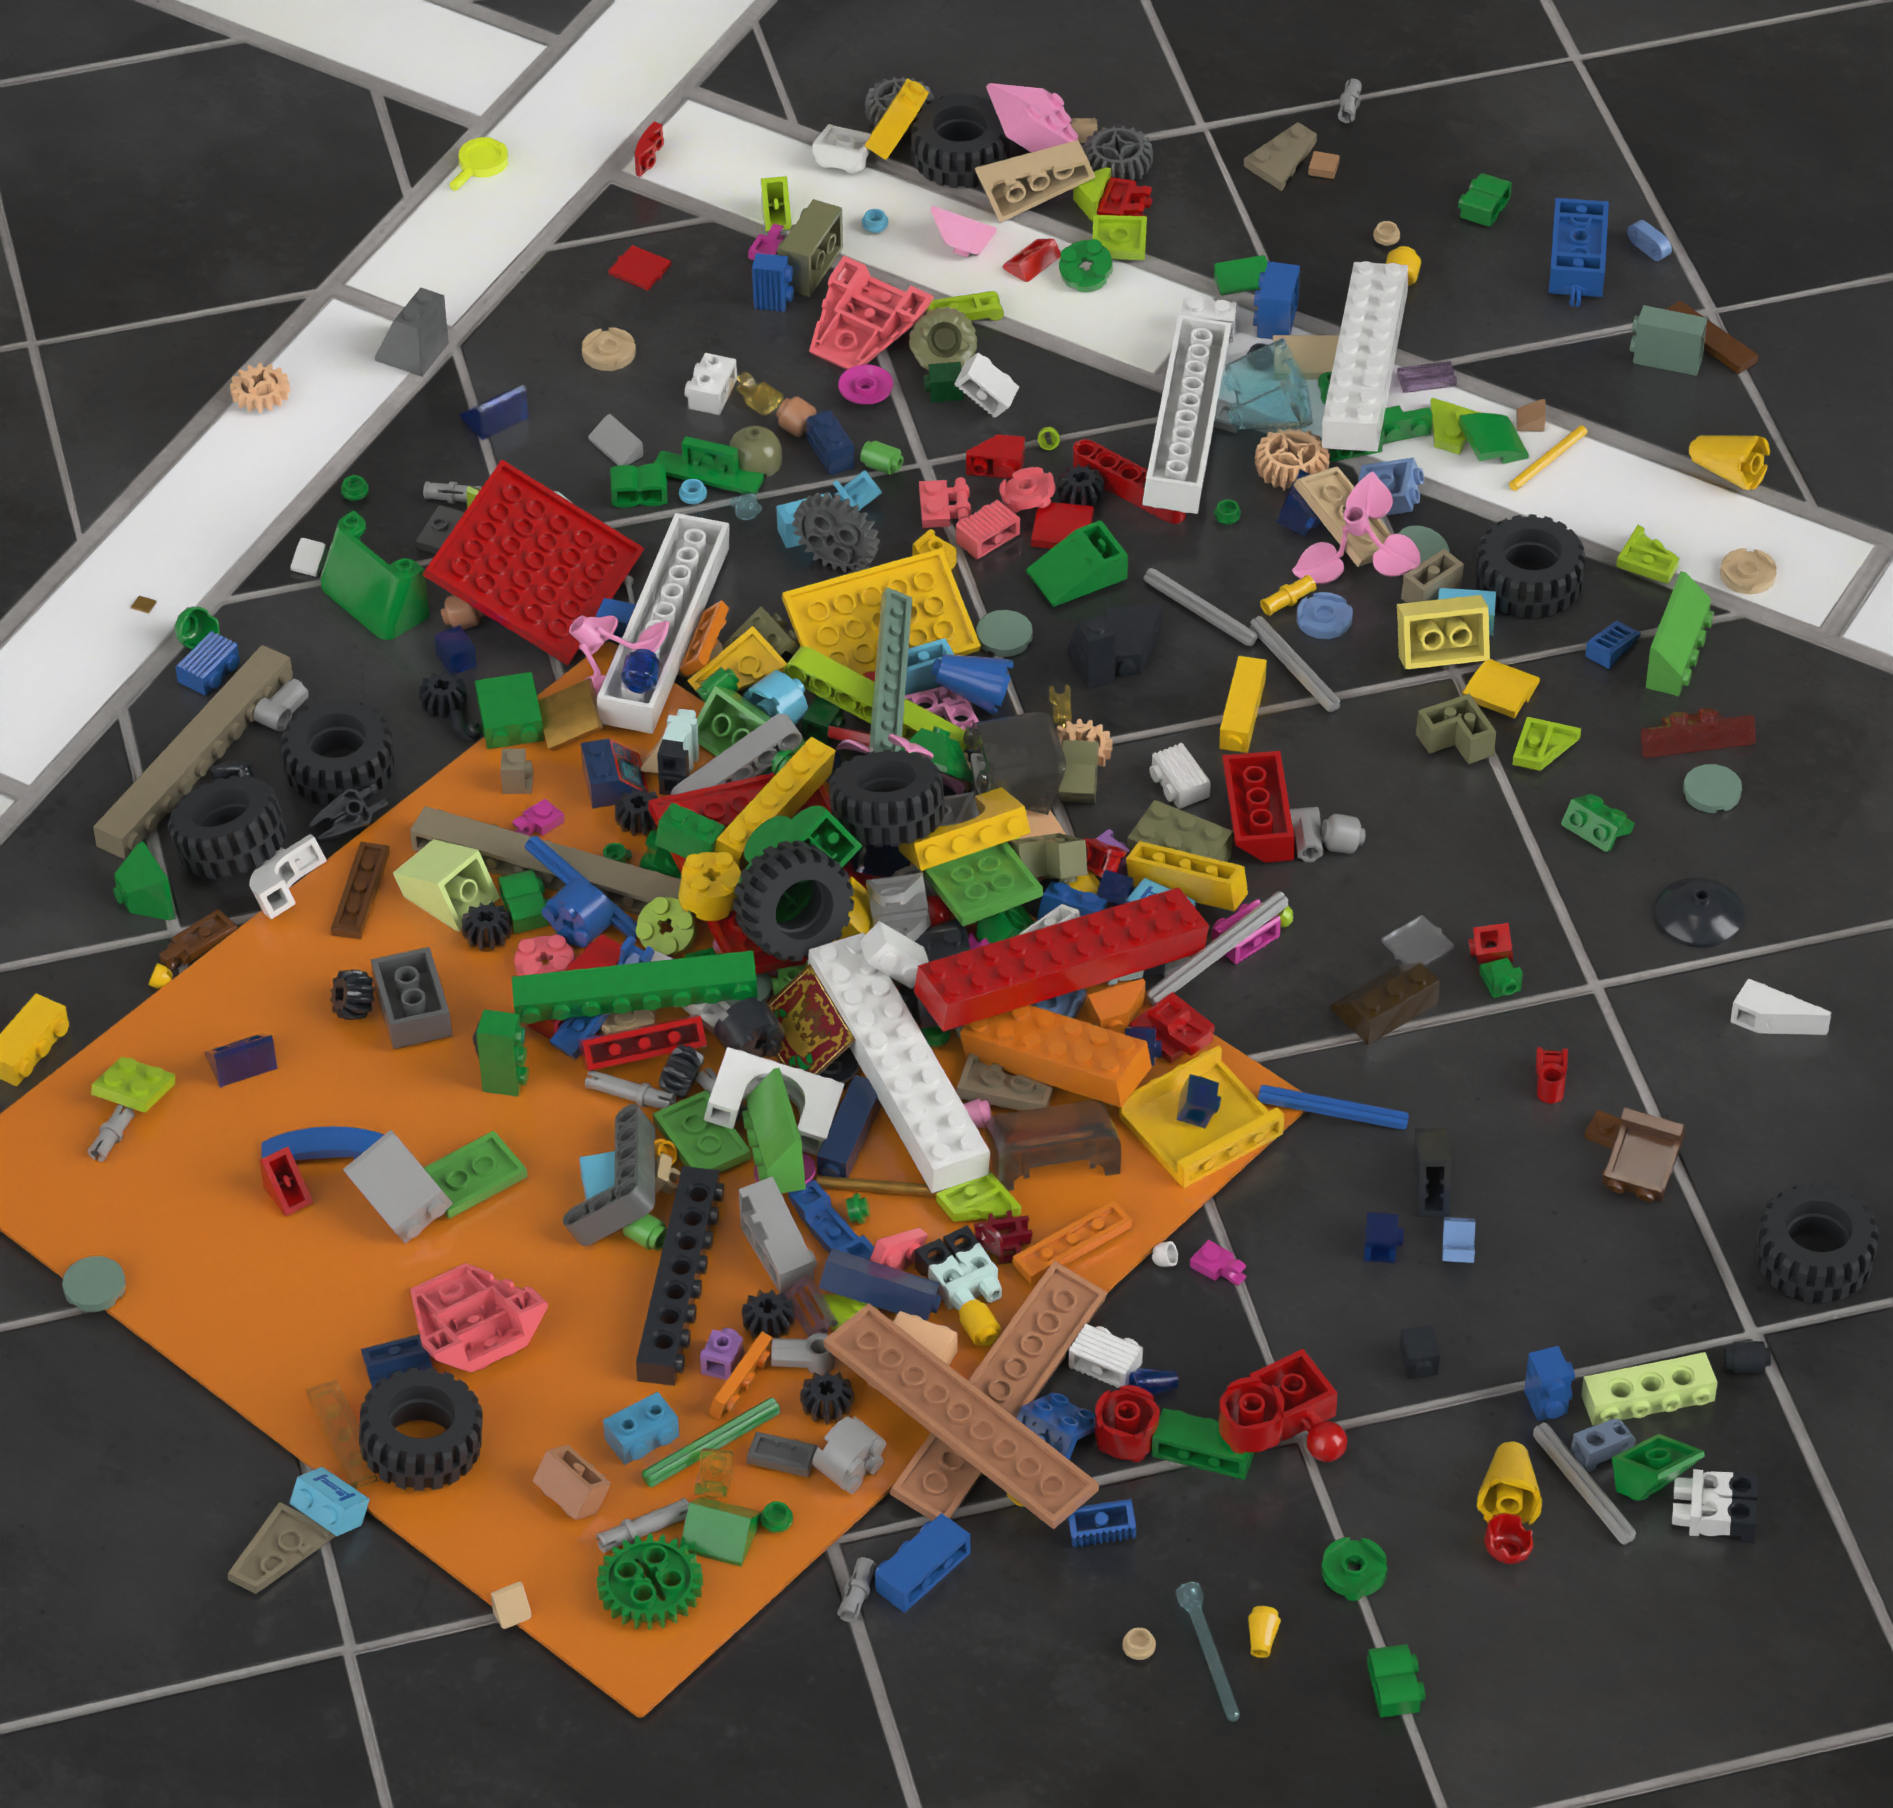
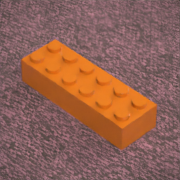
[960,1005,1152,1108]

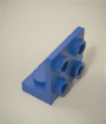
[1017,1393,1099,1460]

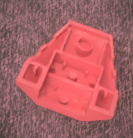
[809,256,934,370]
[410,1263,548,1373]

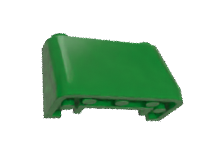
[320,511,430,640]

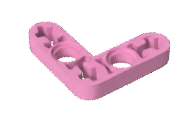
[905,686,983,750]

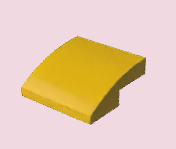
[1463,659,1540,719]

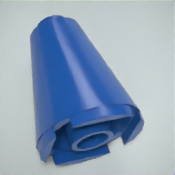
[931,654,1013,715]

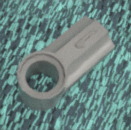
[254,678,309,732]
[1290,807,1323,862]
[771,1333,835,1375]

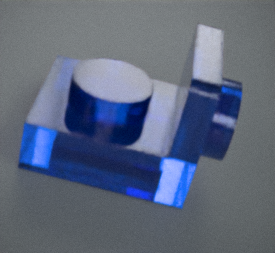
[1096,870,1135,907]

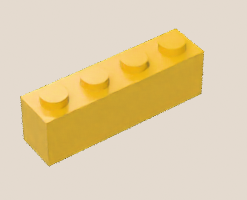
[1126,841,1248,912]

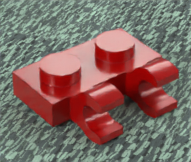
[1097,177,1152,216]

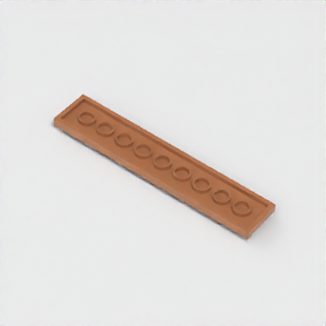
[890,1261,1107,1521]
[824,1303,1099,1529]

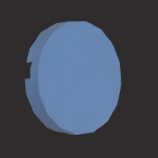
[1296,592,1353,639]

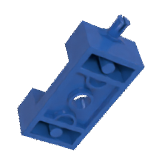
[1549,198,1609,307]

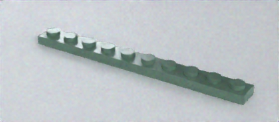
[869,587,912,753]

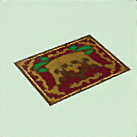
[767,964,856,1075]

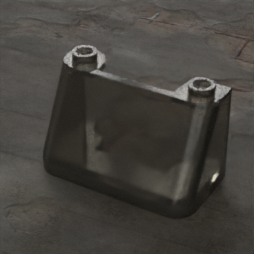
[963,711,1066,815]
[985,1100,1121,1191]

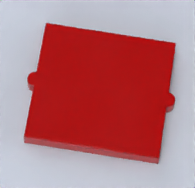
[608,245,672,290]

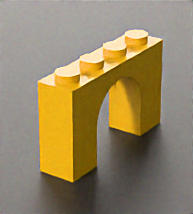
[898,787,1031,871]

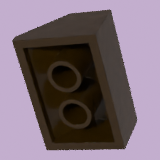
[1330,962,1440,1045]

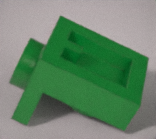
[1479,957,1523,998]

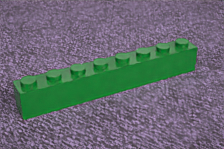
[512,951,758,1024]

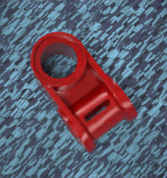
[1081,838,1126,881]
[1536,1047,1568,1104]

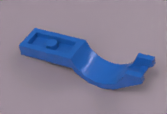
[549,935,655,1060]

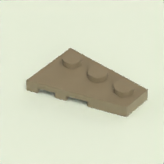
[1244,122,1317,191]
[956,1053,1053,1115]
[228,1502,335,1594]

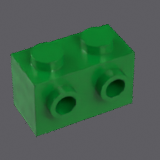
[655,802,725,858]

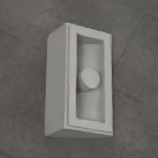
[588,414,643,465]

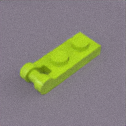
[926,291,1004,321]

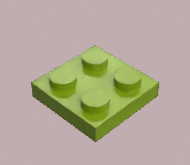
[1092,215,1147,260]
[91,1057,175,1113]

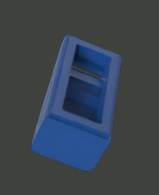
[1585,621,1641,669]

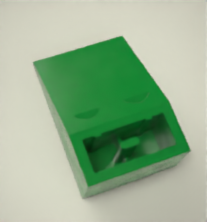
[1026,520,1128,607]

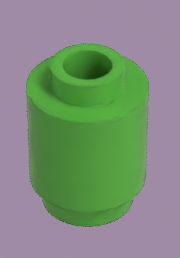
[860,441,903,475]
[623,1213,668,1251]

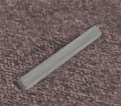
[1144,568,1258,646]
[1250,616,1340,712]
[1533,1423,1636,1545]

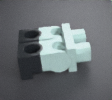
[657,709,699,795]
[915,1225,1002,1311]

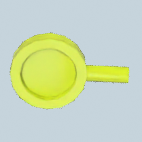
[449,137,508,191]

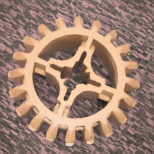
[1255,427,1329,491]

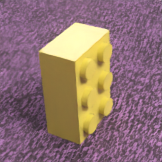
[1397,595,1490,669]

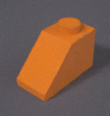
[1087,978,1145,1033]

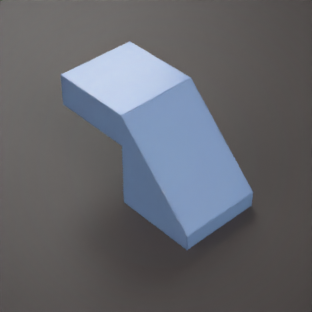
[1442,1217,1476,1263]

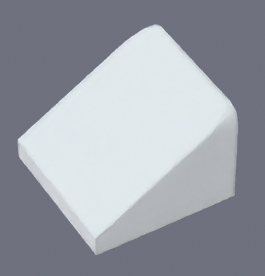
[290,538,328,577]

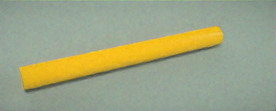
[1509,425,1587,491]

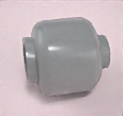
[1320,814,1365,854]

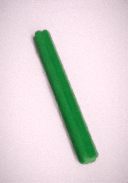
[642,1398,780,1487]

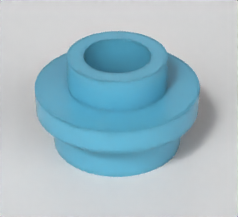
[862,209,888,233]
[679,479,707,504]

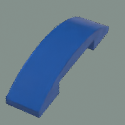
[262,1126,384,1160]
[788,1180,875,1260]

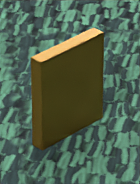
[131,595,157,614]

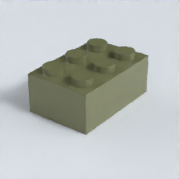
[777,199,843,297]
[1127,800,1233,862]

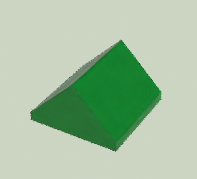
[680,1497,761,1567]

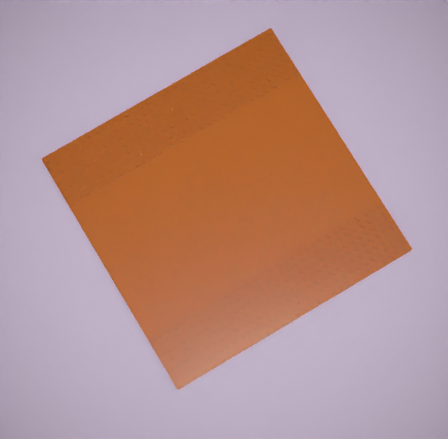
[0,642,1306,1718]

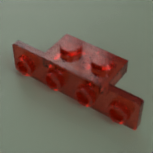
[1641,708,1756,758]

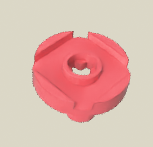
[999,467,1056,513]
[514,934,574,976]

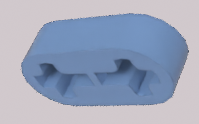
[1627,220,1672,261]

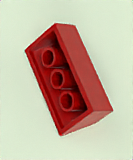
[1222,751,1294,863]

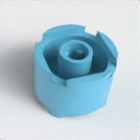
[743,670,809,726]

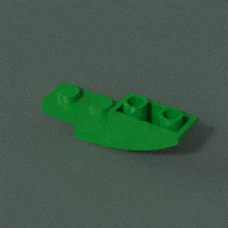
[1328,405,1433,462]

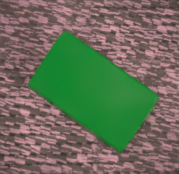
[1214,255,1268,295]

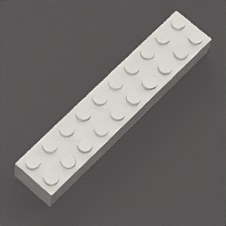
[1322,261,1408,452]
[1142,315,1232,514]
[597,513,729,734]
[808,932,990,1193]

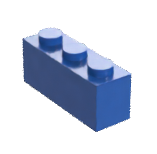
[875,1513,971,1613]

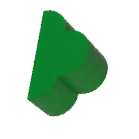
[739,806,862,922]

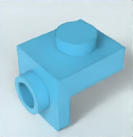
[833,470,882,511]

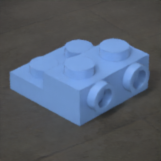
[1357,457,1424,515]

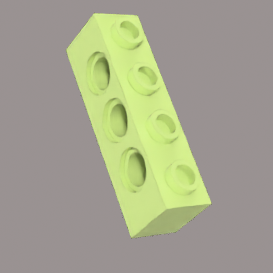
[1581,1352,1717,1426]

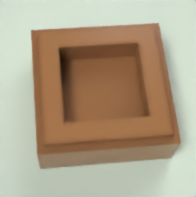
[1308,151,1340,179]

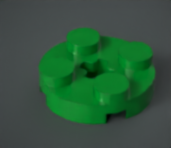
[1059,239,1113,292]
[1321,1537,1387,1601]

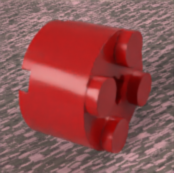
[1219,1377,1284,1454]
[1095,1385,1160,1462]

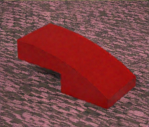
[1147,998,1213,1056]

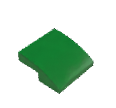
[1458,413,1529,464]

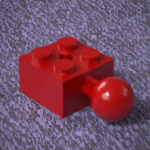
[1249,1349,1347,1462]

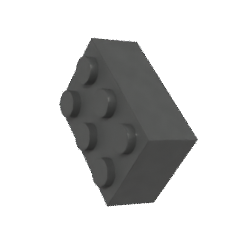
[371,947,452,1049]

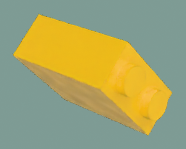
[864,78,929,160]

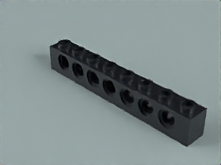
[636,1166,725,1386]

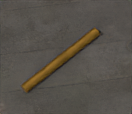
[816,1176,940,1197]

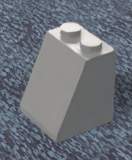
[343,1130,453,1244]

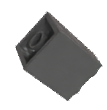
[375,287,449,377]

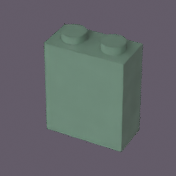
[1630,305,1707,376]

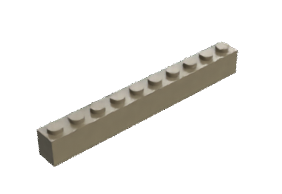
[93,645,293,859]
[410,806,681,925]

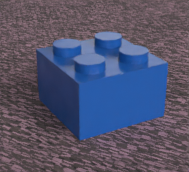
[1253,261,1300,340]

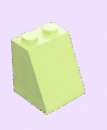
[393,839,500,932]

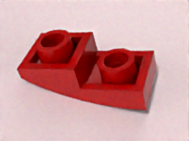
[634,121,664,177]

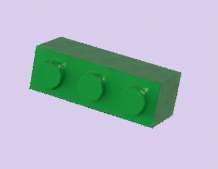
[476,1009,529,1097]
[1152,1408,1254,1480]

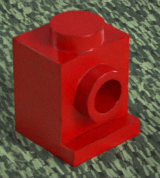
[1468,923,1514,964]

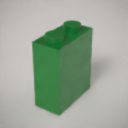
[475,672,544,749]

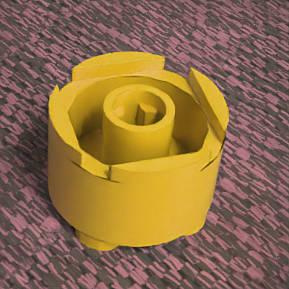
[678,852,741,921]

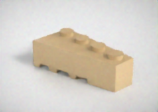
[974,140,1096,223]

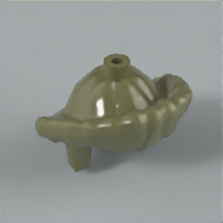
[909,307,977,370]

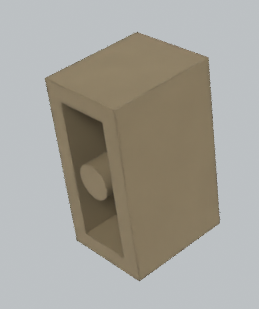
[1401,549,1464,603]

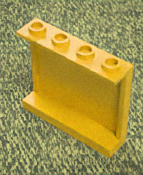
[1119,1045,1284,1188]

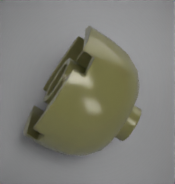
[728,426,783,478]

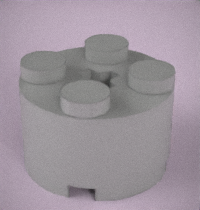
[813,1416,886,1494]

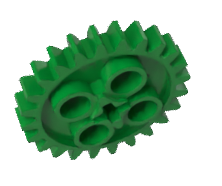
[596,1533,703,1630]

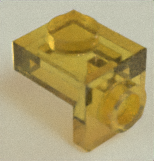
[694,1448,733,1499]

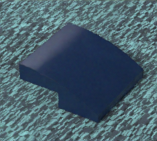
[361,1334,433,1388]

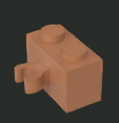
[533,1445,611,1520]

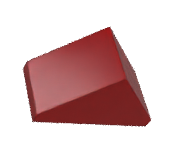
[260,1146,314,1216]

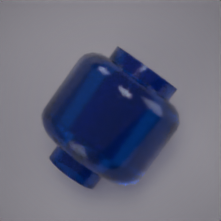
[621,649,662,694]

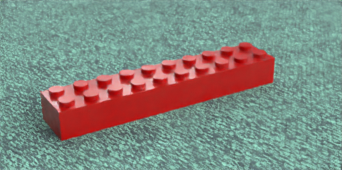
[914,887,1209,1031]

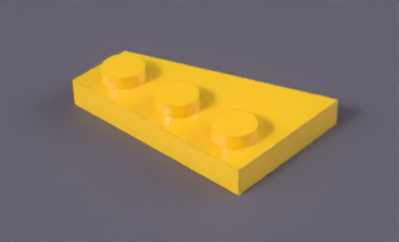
[687,626,787,692]

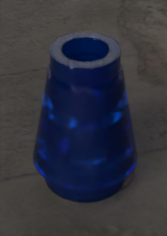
[1129,1368,1178,1396]

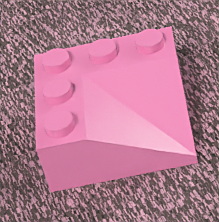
[986,83,1078,153]

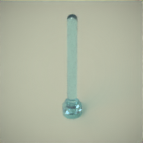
[1175,1582,1240,1721]

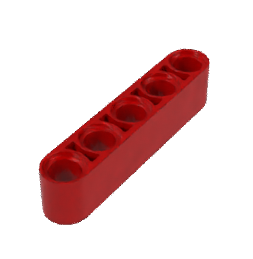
[1073,439,1186,524]

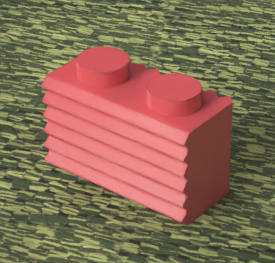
[956,499,1020,560]

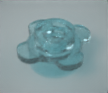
[730,493,762,520]

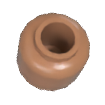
[776,396,816,437]
[441,595,485,631]

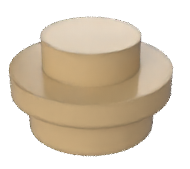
[1373,221,1400,246]
[1123,1628,1156,1660]

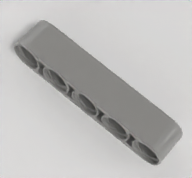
[671,714,802,795]

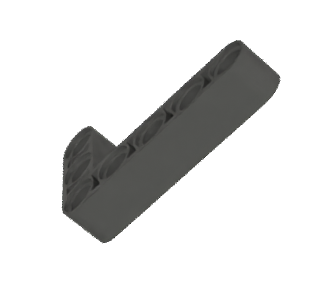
[562,1104,655,1246]

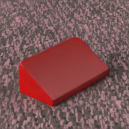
[1002,239,1061,282]

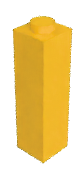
[1219,656,1267,753]

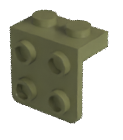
[723,606,800,656]

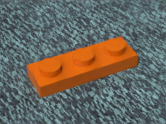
[679,601,729,677]
[708,1331,773,1420]

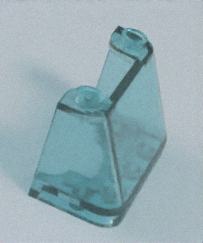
[1223,337,1313,429]

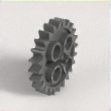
[792,492,880,573]

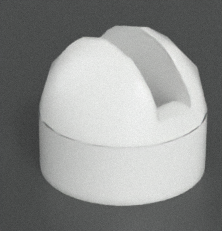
[1152,1241,1178,1267]

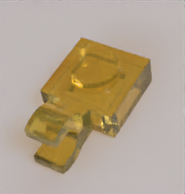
[737,372,783,416]
[1049,685,1072,728]

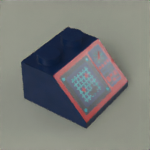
[581,739,649,809]

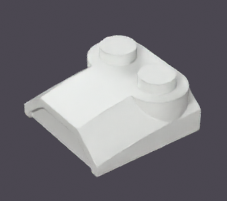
[812,124,871,174]

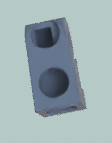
[1570,1418,1636,1473]

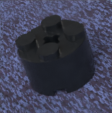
[714,997,785,1058]

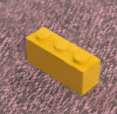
[0,993,69,1086]

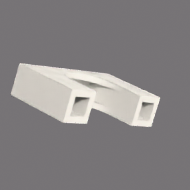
[704,1047,844,1156]

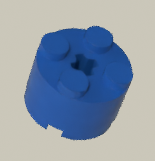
[542,878,614,947]

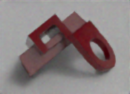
[974,1210,1033,1265]

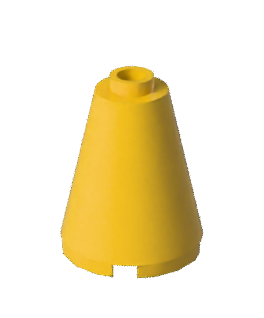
[1689,435,1770,491]
[1477,1442,1542,1525]

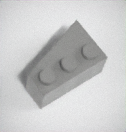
[739,1176,817,1293]

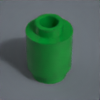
[696,667,740,703]

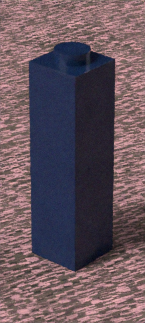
[817,1075,882,1178]
[819,1248,942,1321]

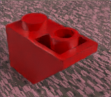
[966,434,1025,479]

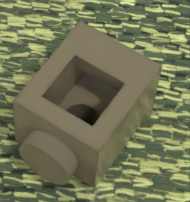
[500,749,533,794]

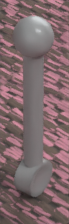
[623,575,635,604]

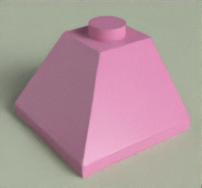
[931,206,997,257]

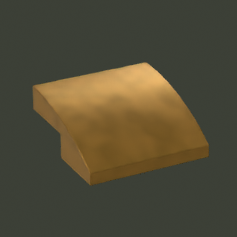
[539,678,604,751]

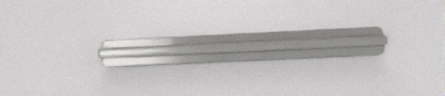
[1146,891,1289,1006]

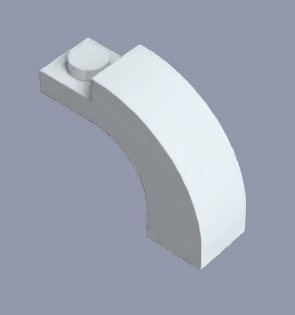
[250,834,327,919]

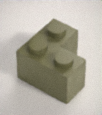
[1416,693,1496,764]
[1054,740,1099,804]
[1007,833,1088,883]

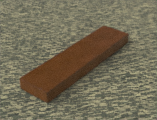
[1666,300,1759,374]
[331,842,390,939]

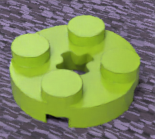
[636,897,697,956]

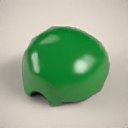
[174,606,219,649]

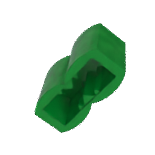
[1458,173,1512,227]
[610,464,667,508]
[498,869,549,934]
[1367,1644,1426,1718]

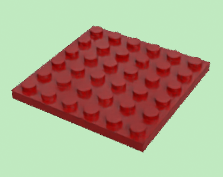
[423,459,645,666]

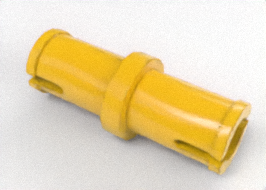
[1260,574,1316,616]

